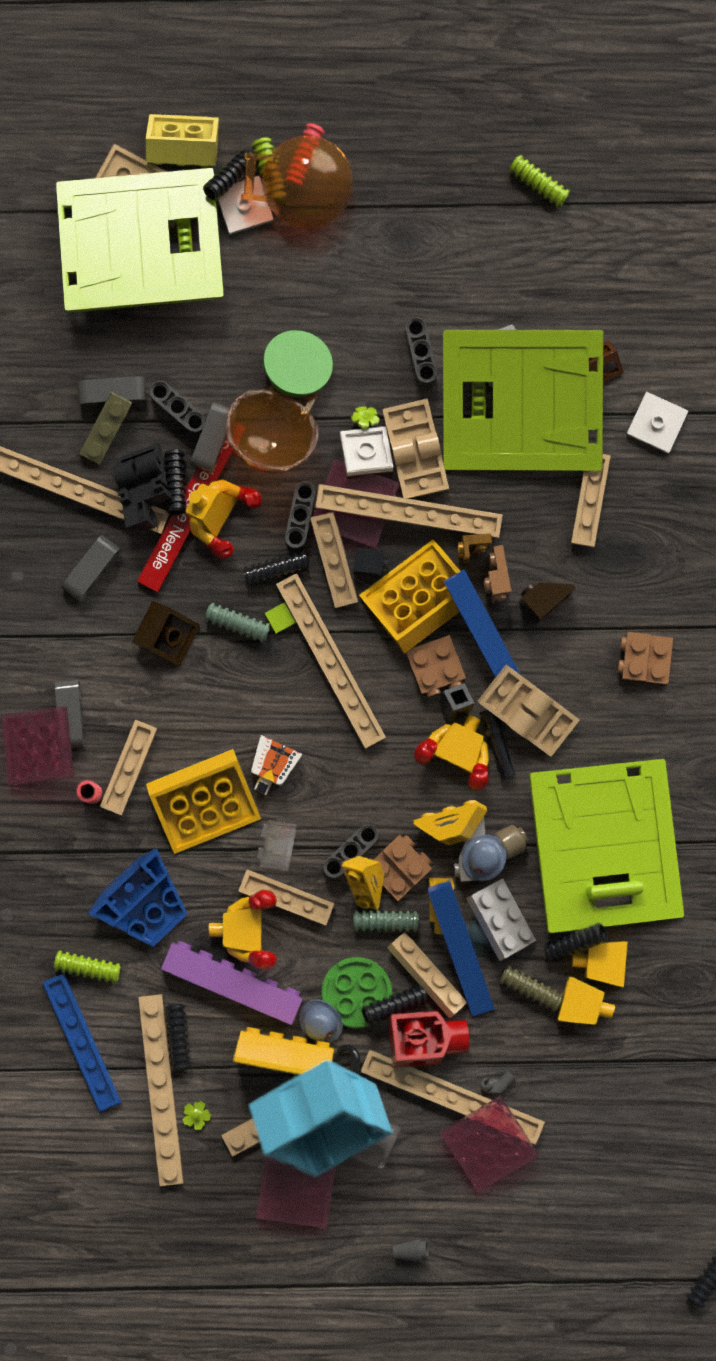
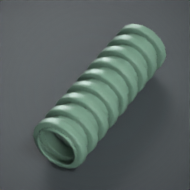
[204,602,270,643]
[353,910,418,932]

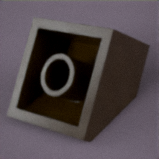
[519,582,576,623]
[132,601,200,666]

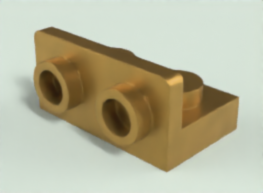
[457,533,492,564]

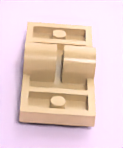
[382,399,449,499]
[477,664,580,757]

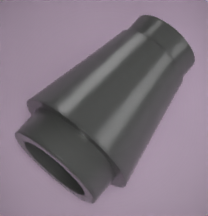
[393,1238,429,1262]

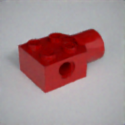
[388,1011,469,1068]

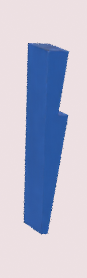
[444,570,521,678]
[428,881,495,1016]

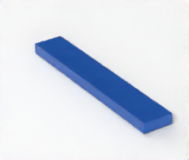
[42,973,122,1112]

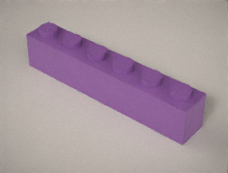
[161,941,303,1025]

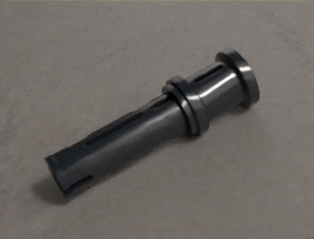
[479,710,516,779]

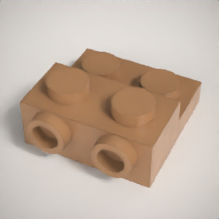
[483,545,511,603]
[618,632,673,685]
[406,635,466,697]
[374,835,432,901]

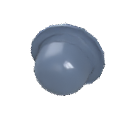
[462,834,506,881]
[299,1000,343,1043]

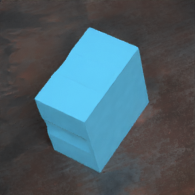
[249,1059,393,1178]

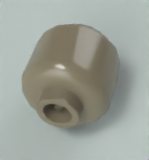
[494,825,528,860]

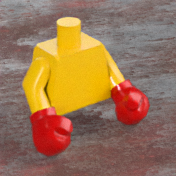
[186,480,262,560]
[414,714,489,791]
[209,890,277,970]

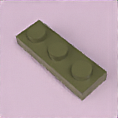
[79,391,132,464]

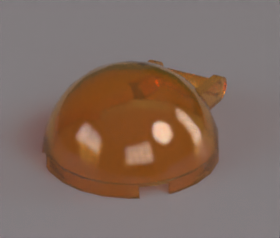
[241,135,353,228]
[226,385,319,474]

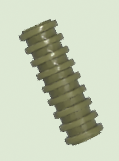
[499,965,564,1012]

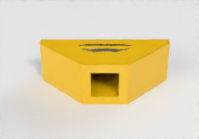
[413,800,487,846]
[342,856,384,910]

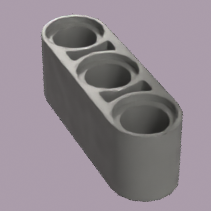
[405,317,437,387]
[77,376,146,406]
[149,381,206,435]
[190,402,236,473]
[285,481,316,550]
[61,534,121,602]
[55,680,84,749]
[323,824,379,878]

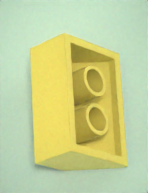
[146,114,219,167]

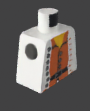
[251,735,302,795]

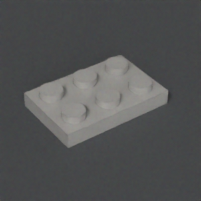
[466,878,536,961]

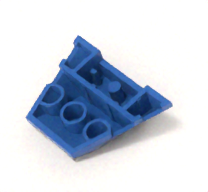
[88,848,187,947]

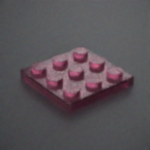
[310,459,400,549]
[2,706,74,785]
[440,1095,539,1192]
[256,1155,335,1229]

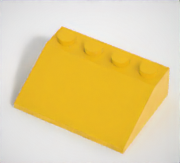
[359,540,461,654]
[146,749,261,854]
[234,1027,334,1074]

